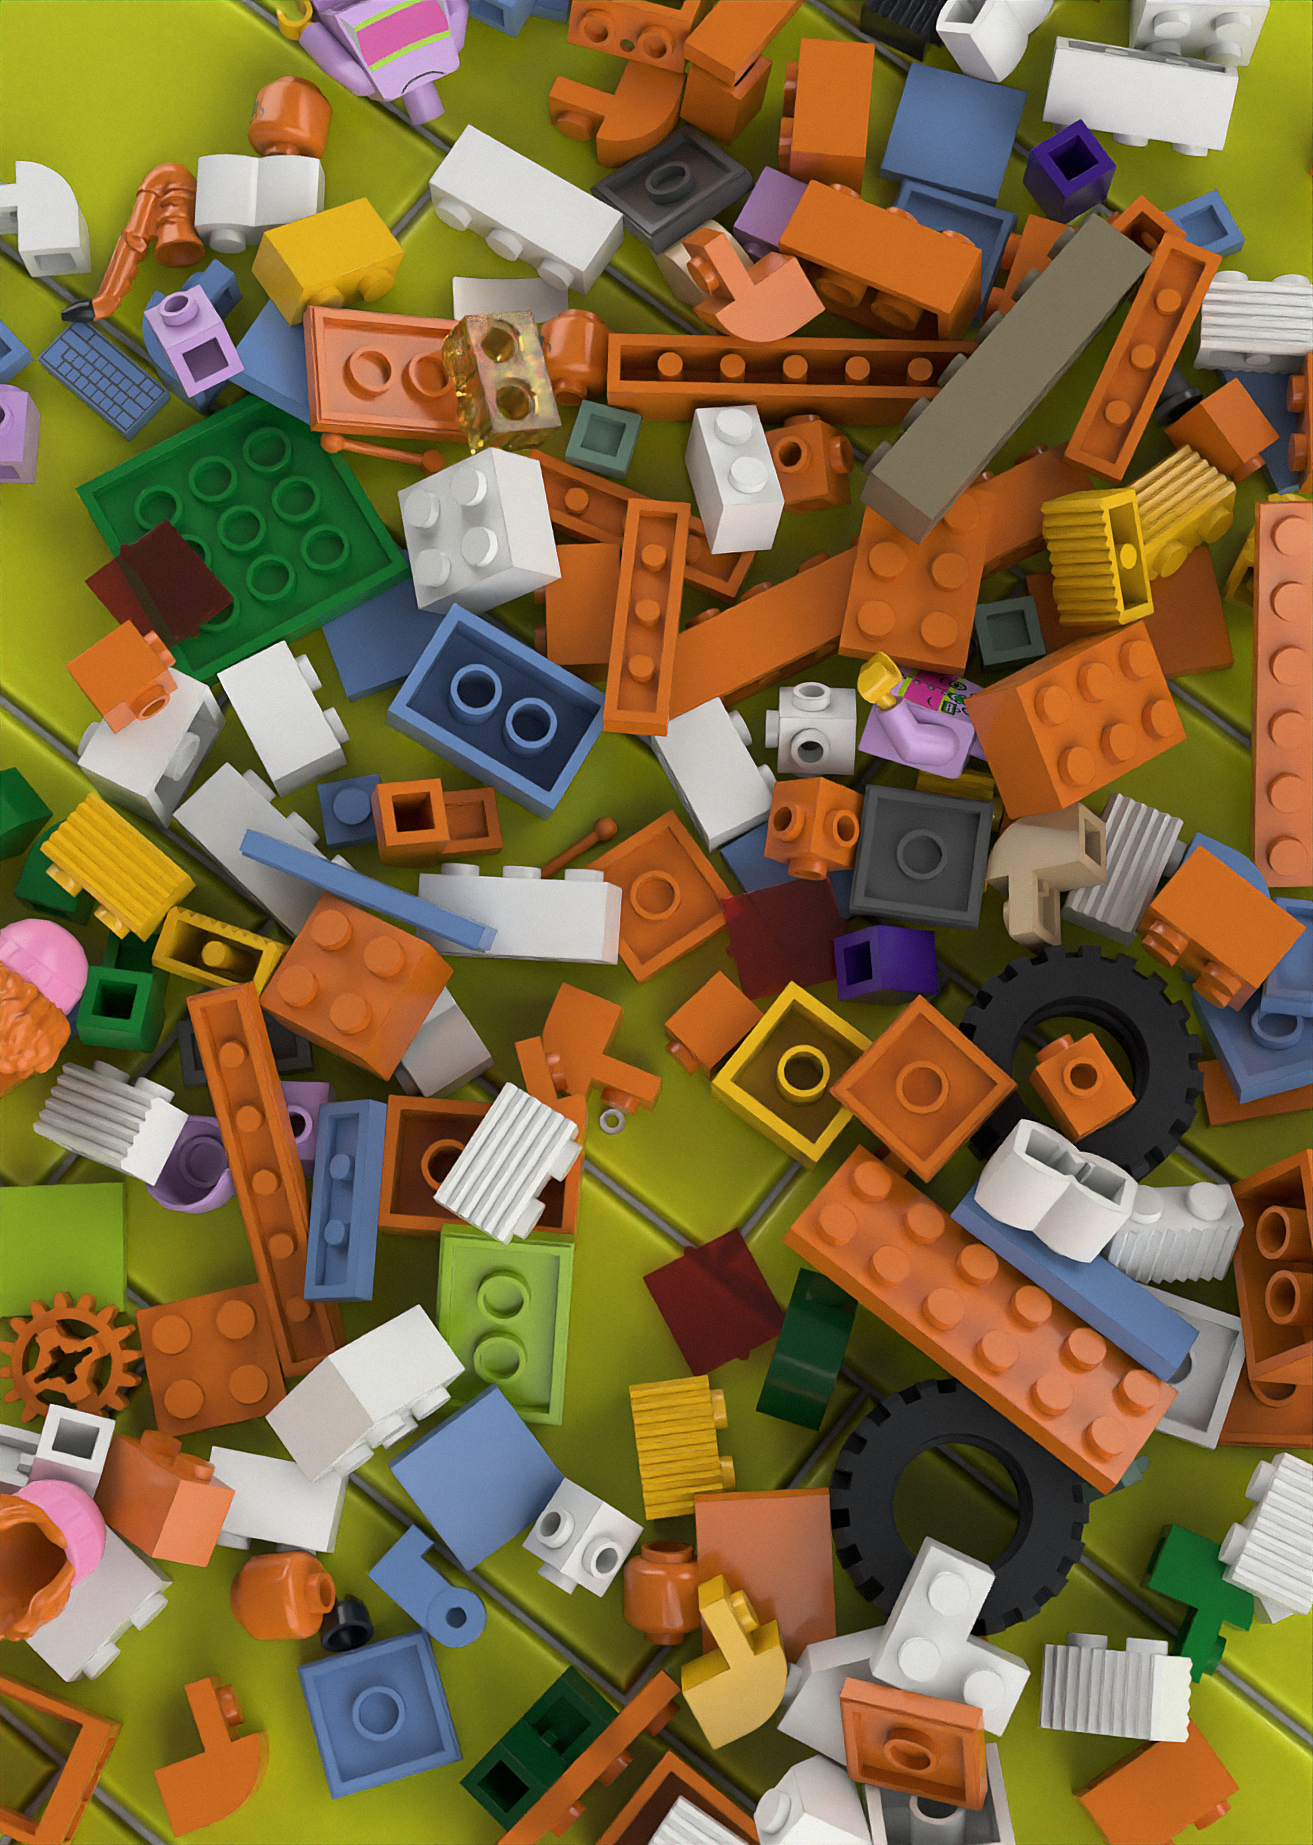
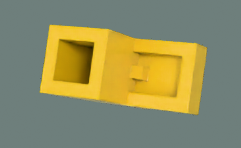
[681,1574,787,1751]

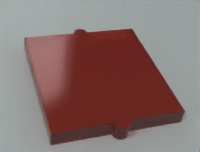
[85,519,234,650]
[719,872,847,1001]
[643,1228,785,1377]

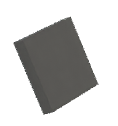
[590,123,755,255]
[848,784,995,932]

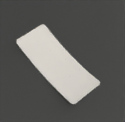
[452,277,569,324]

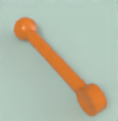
[320,432,445,476]
[541,816,618,879]

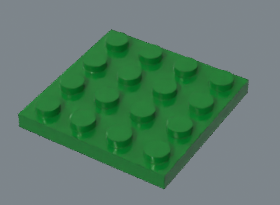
[75,393,412,688]

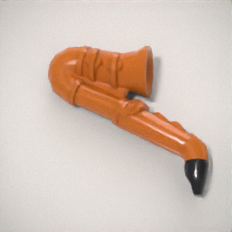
[61,162,206,323]

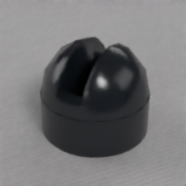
[318,1594,374,1652]

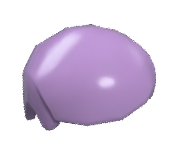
[145,1114,236,1214]

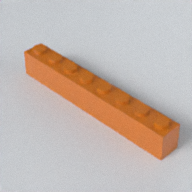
[669,440,1096,721]

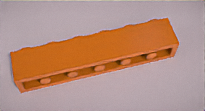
[607,333,980,426]

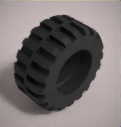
[958,944,1204,1182]
[829,1377,1090,1637]

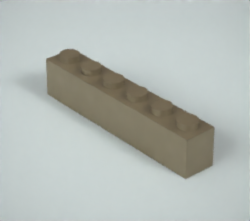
[859,212,1154,545]

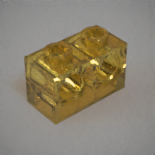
[442,310,562,456]

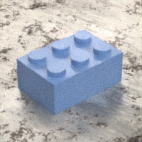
[385,602,605,821]

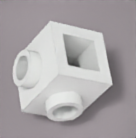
[765,682,857,778]
[522,1477,645,1598]

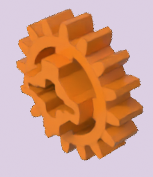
[0,1292,144,1425]

